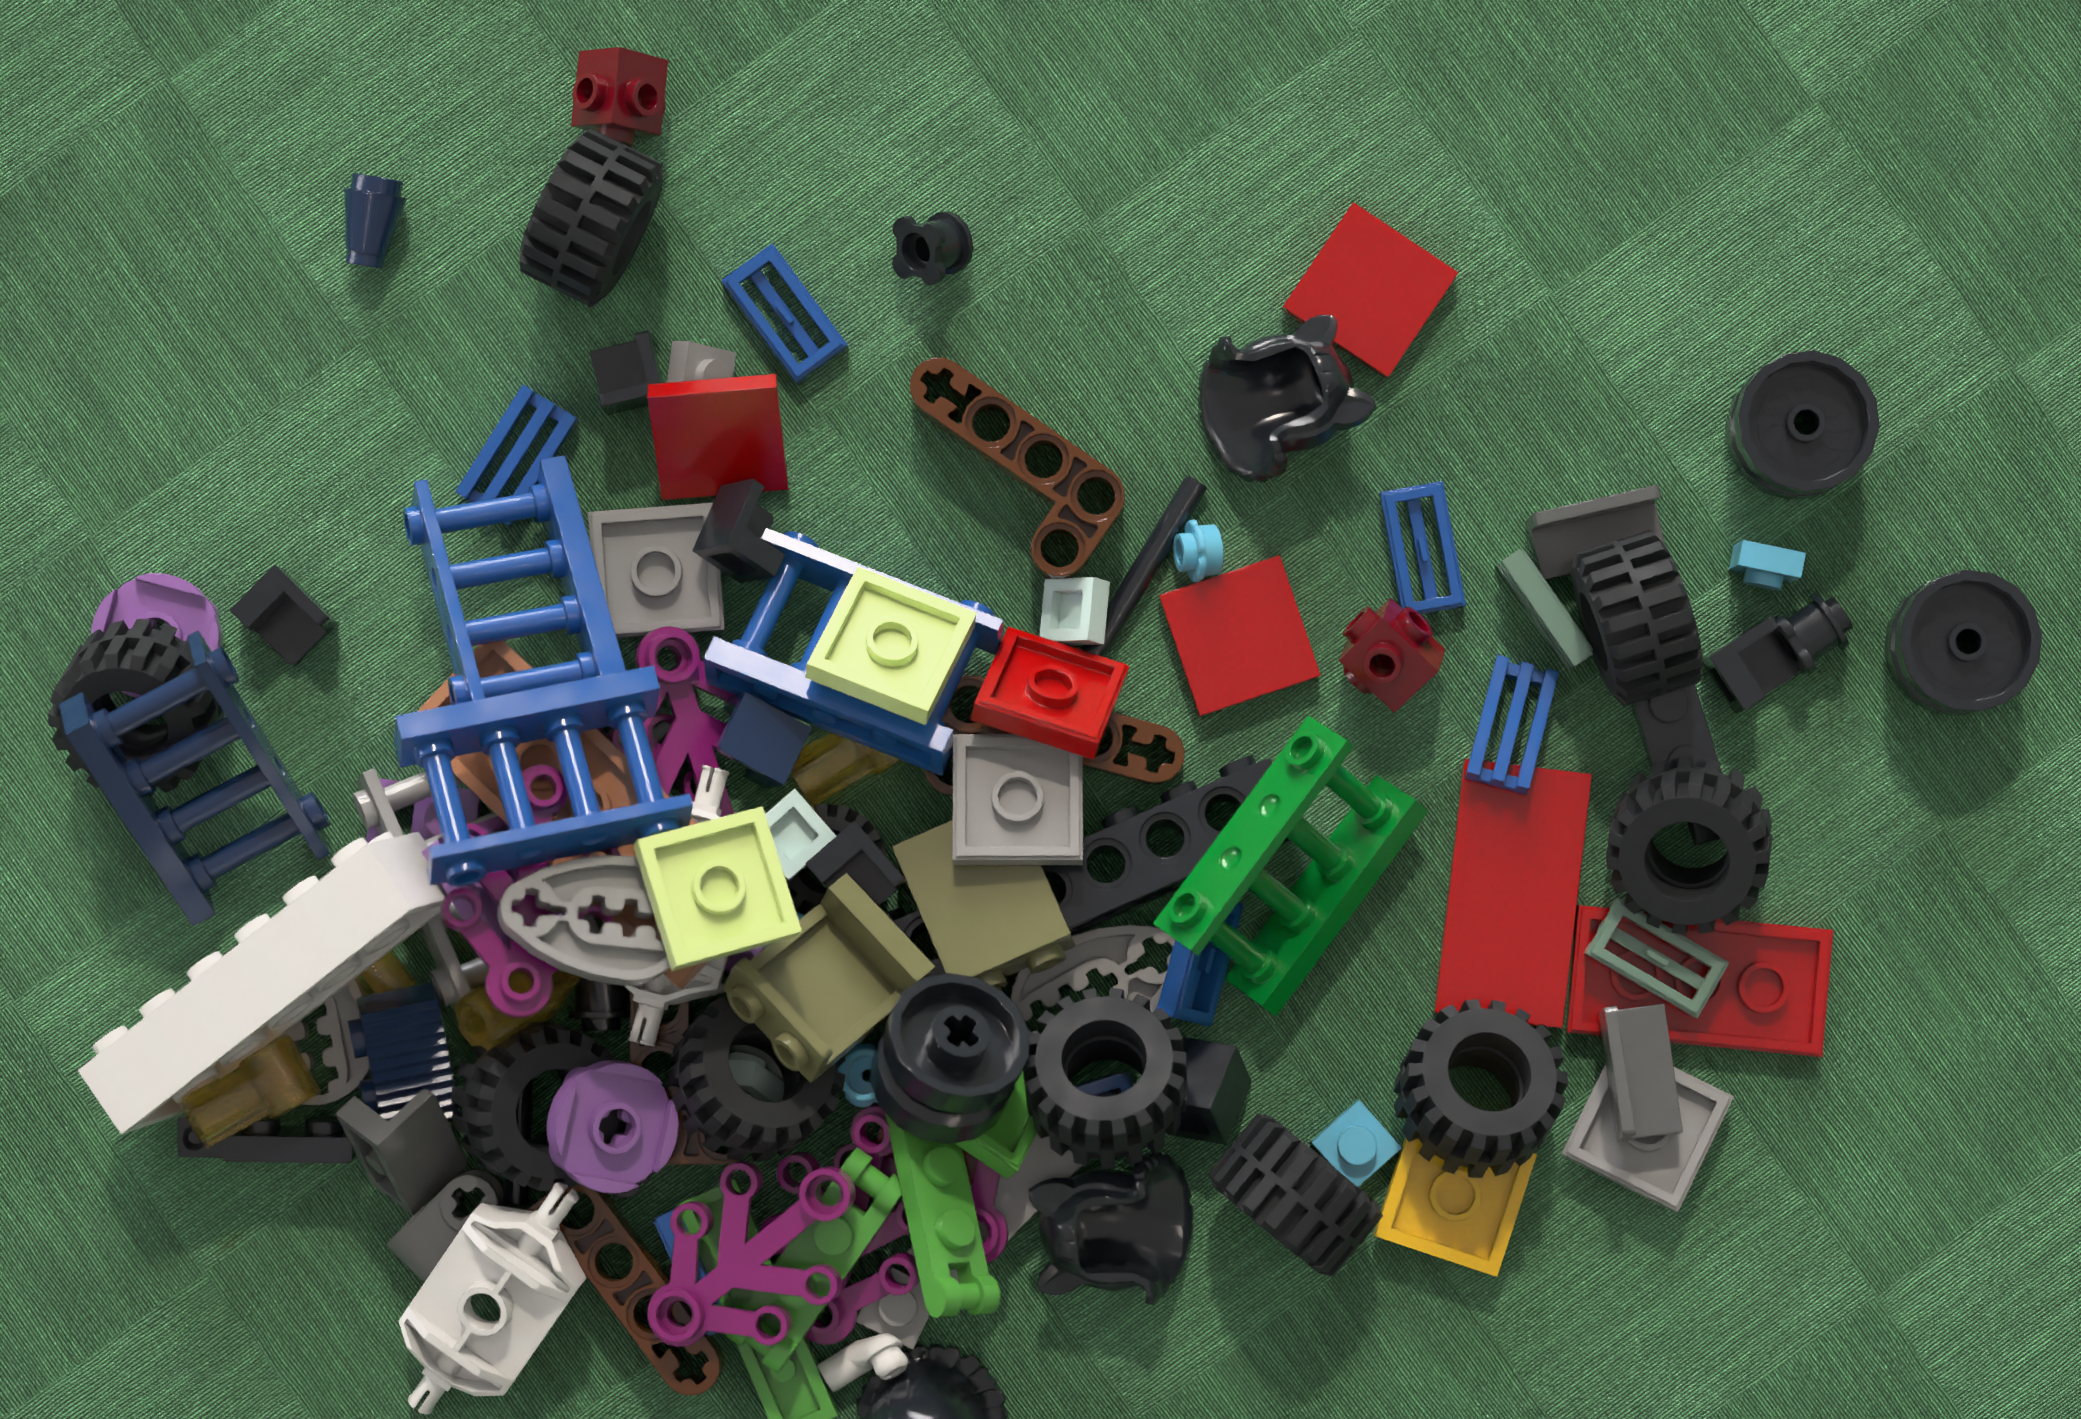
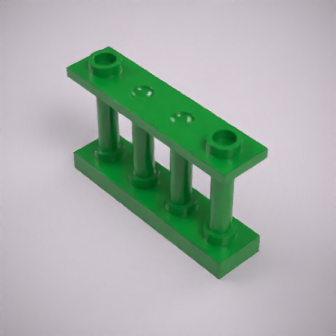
[1153,715,1429,1017]

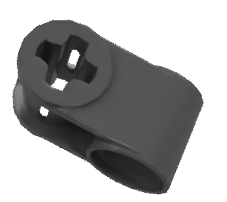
[386,1168,504,1283]

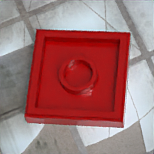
[1281,202,1459,380]
[647,374,788,500]
[1159,555,1321,717]
[970,627,1129,760]

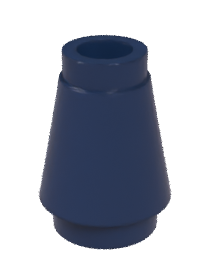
[344,173,407,268]

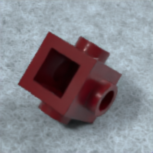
[571,47,669,147]
[1339,598,1446,713]

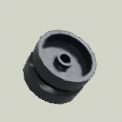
[1725,350,1880,500]
[1884,570,2042,716]
[870,973,1030,1144]

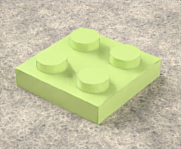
[805,567,977,725]
[633,806,802,971]

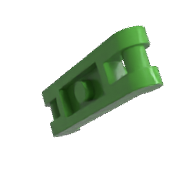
[885,1113,1000,1318]
[725,1147,902,1374]

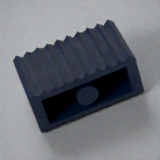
[348,983,459,1122]

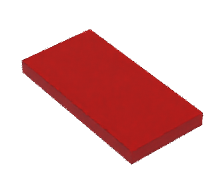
[1433,759,1592,1028]
[1565,905,1833,1057]

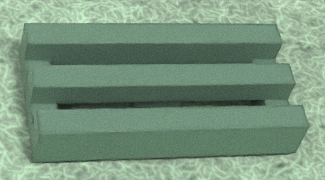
[1495,549,1593,671]
[1584,898,1729,1018]

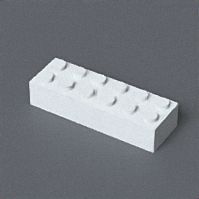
[77,831,452,1135]

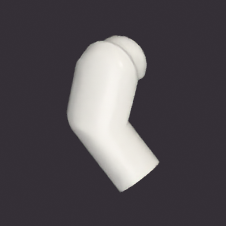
[818,1333,908,1392]

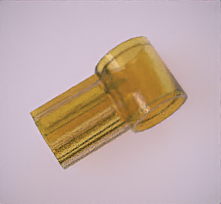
[791,733,903,807]
[454,970,580,1051]
[180,1035,322,1150]

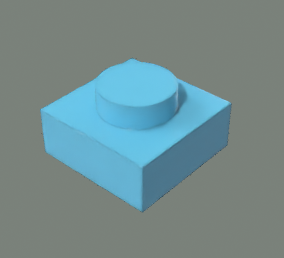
[1729,540,1806,591]
[1310,1099,1402,1187]

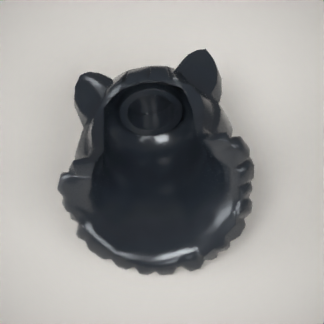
[1198,315,1377,483]
[1028,1151,1194,1305]
[856,1344,1008,1419]

